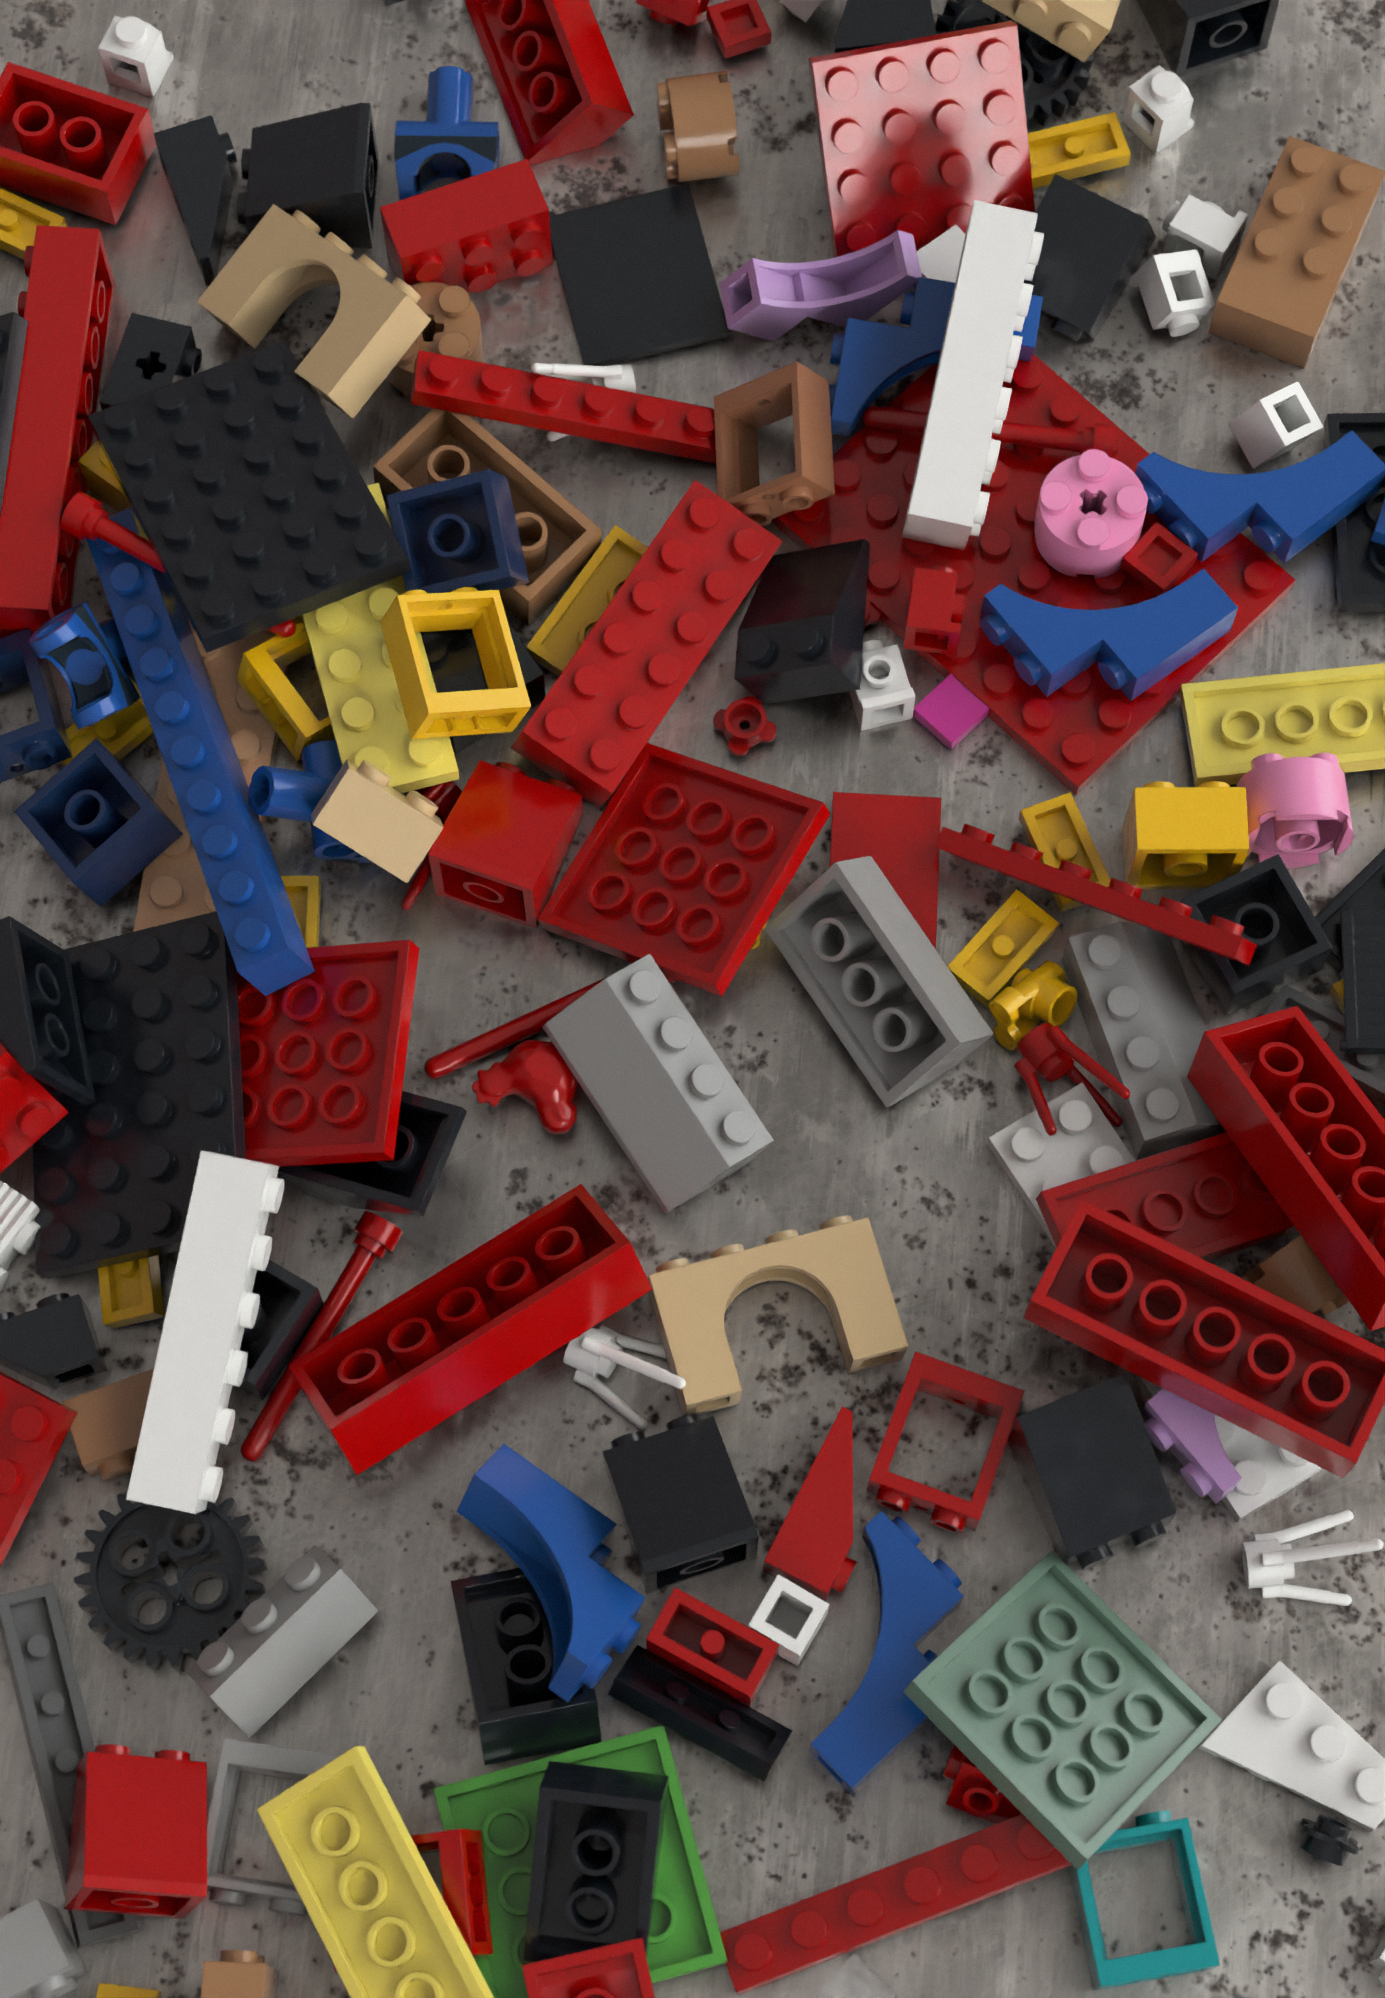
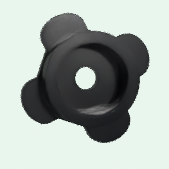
[1299,1814,1360,1866]

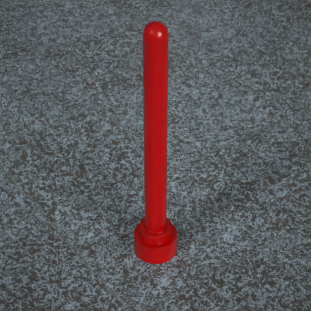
[862,406,1116,458]
[60,492,296,638]
[424,962,675,1079]
[240,1211,404,1461]

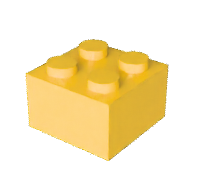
[1122,781,1249,889]

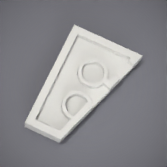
[1198,1660,1385,1832]

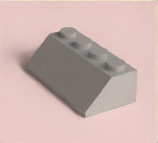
[765,856,994,1107]
[1062,922,1226,1160]
[542,954,774,1214]

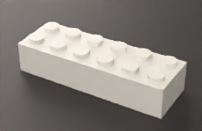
[902,200,1044,550]

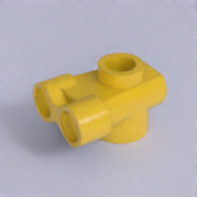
[988,960,1078,1050]

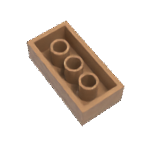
[1208,136,1385,369]
[373,408,602,627]

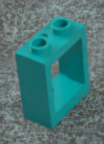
[1068,1810,1220,1991]

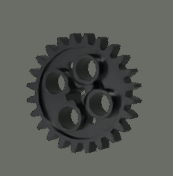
[935,0,1094,129]
[74,1493,268,1671]

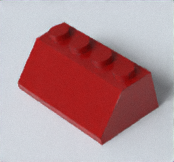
[464,0,634,165]

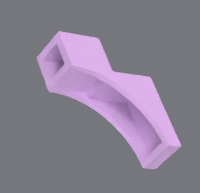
[719,230,922,342]
[1140,1389,1242,1504]

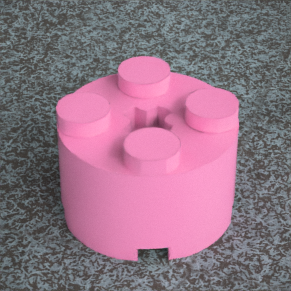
[1034,449,1148,578]
[1236,753,1353,868]

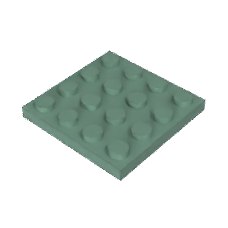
[903,1550,1222,1870]

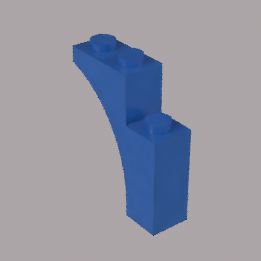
[829,277,1043,436]
[1135,430,1385,564]
[980,568,1238,701]
[456,1444,646,1702]
[809,1510,964,1795]

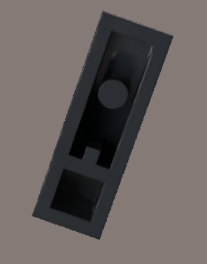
[153,115,237,286]

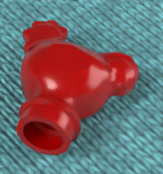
[471,1040,578,1135]

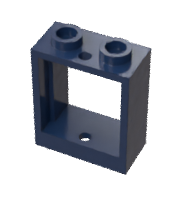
[0,628,73,784]

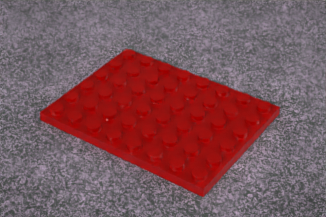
[771,354,1296,795]

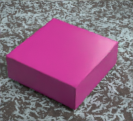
[913,674,989,750]

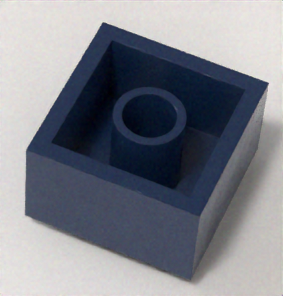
[386,469,529,594]
[14,738,183,907]

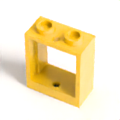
[380,587,531,739]
[236,621,335,762]

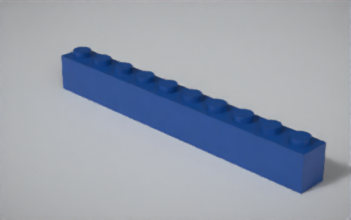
[86,507,315,996]

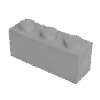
[185,1545,378,1738]

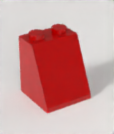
[428,760,584,929]
[64,1744,207,1919]

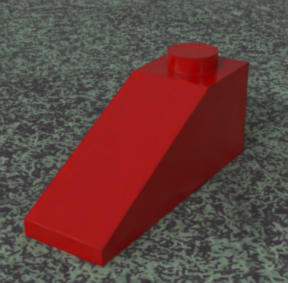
[763,1407,857,1602]

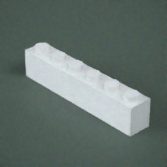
[126,1150,284,1514]

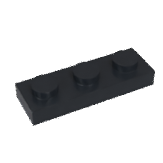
[608,1645,792,1781]

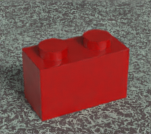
[646,1587,779,1707]

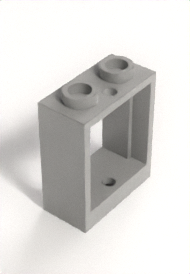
[207,1738,339,1916]

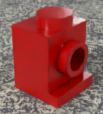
[903,566,966,656]

